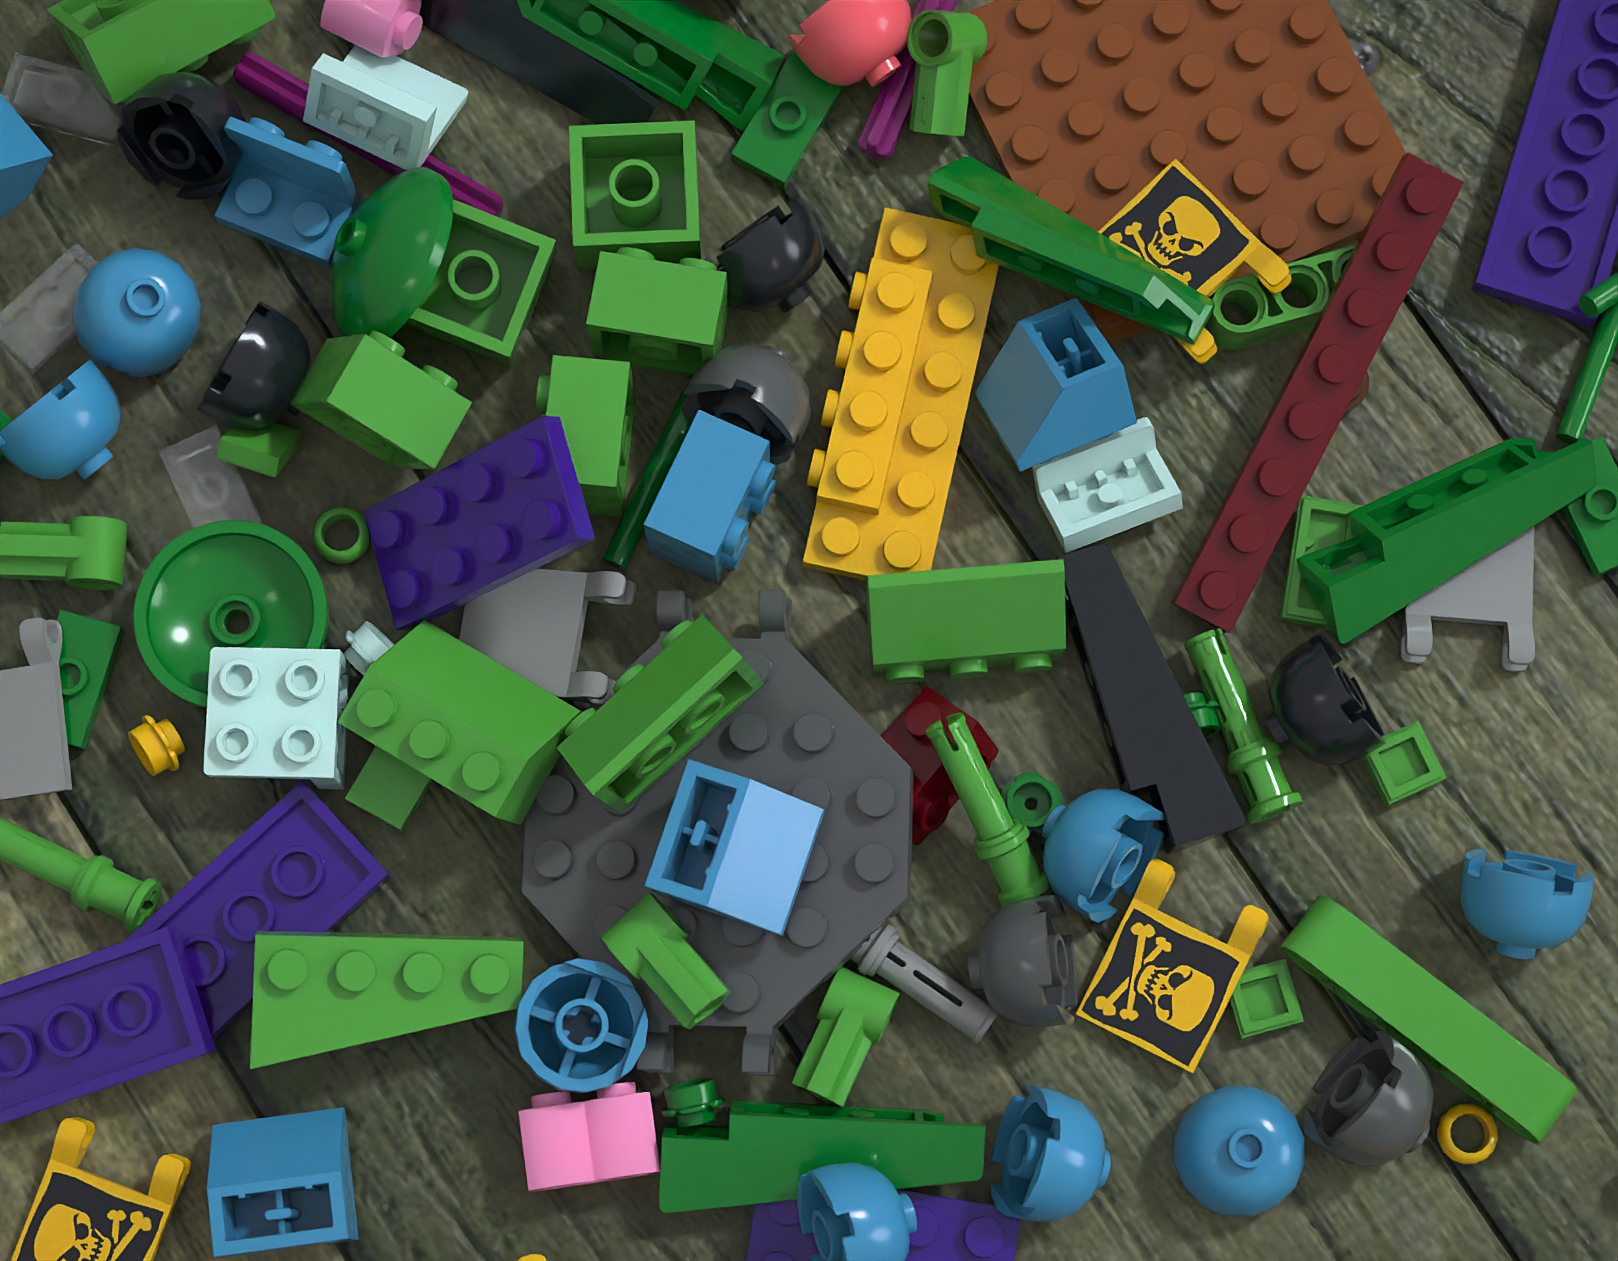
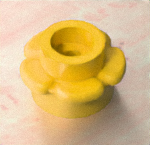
[128,715,185,776]

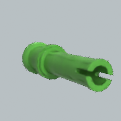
[1183,629,1304,824]
[925,713,1051,907]
[0,817,162,934]

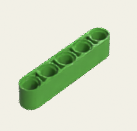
[1280,895,1578,1145]

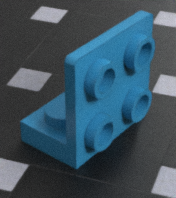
[214,117,361,268]

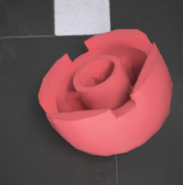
[787,0,912,87]

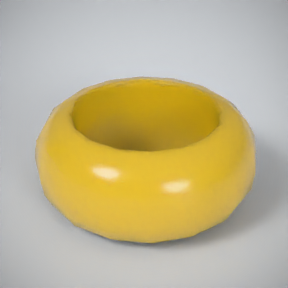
[1437,1103,1498,1164]

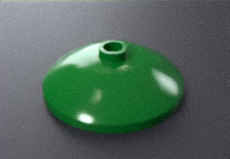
[331,167,453,338]
[133,520,329,709]

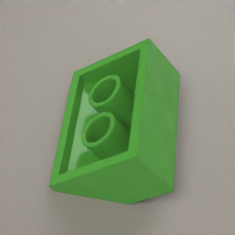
[46,0,277,104]
[865,559,1066,685]
[557,614,764,814]
[337,620,582,825]

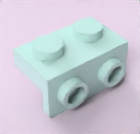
[1032,417,1183,553]

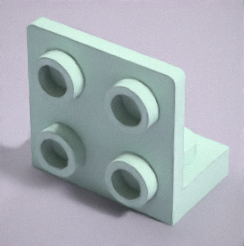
[303,45,468,171]
[203,647,351,789]

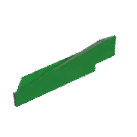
[517,0,784,132]
[927,157,1215,345]
[1297,438,1597,644]
[659,1100,986,1213]

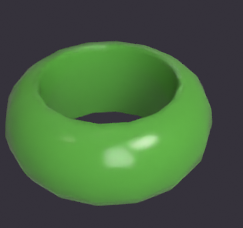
[312,506,371,564]

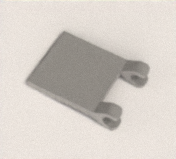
[1399,526,1535,672]
[459,569,636,706]
[0,617,72,801]

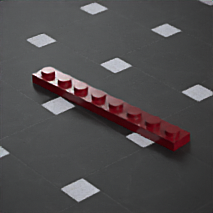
[1170,153,1464,633]

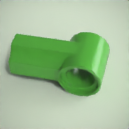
[907,10,987,136]
[0,516,128,590]
[600,892,731,1030]
[792,967,900,1108]

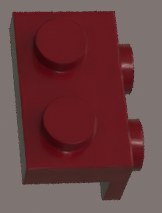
[882,686,999,846]

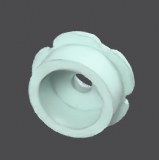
[344,621,395,675]

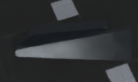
[419,0,660,125]
[1056,544,1245,855]

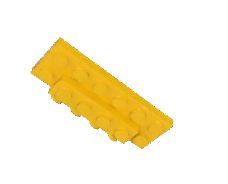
[803,207,999,581]

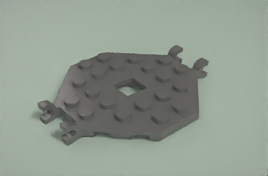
[522,590,914,1076]

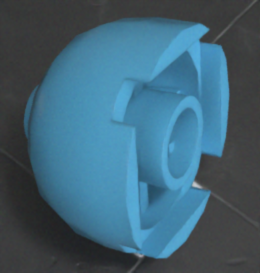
[72,248,201,378]
[0,359,122,480]
[1042,788,1164,923]
[1460,849,1595,959]
[514,959,648,1094]
[990,1084,1111,1222]
[1172,1085,1305,1217]
[797,1162,917,1261]

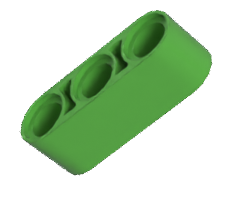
[1205,245,1356,350]

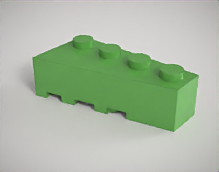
[250,931,524,1069]

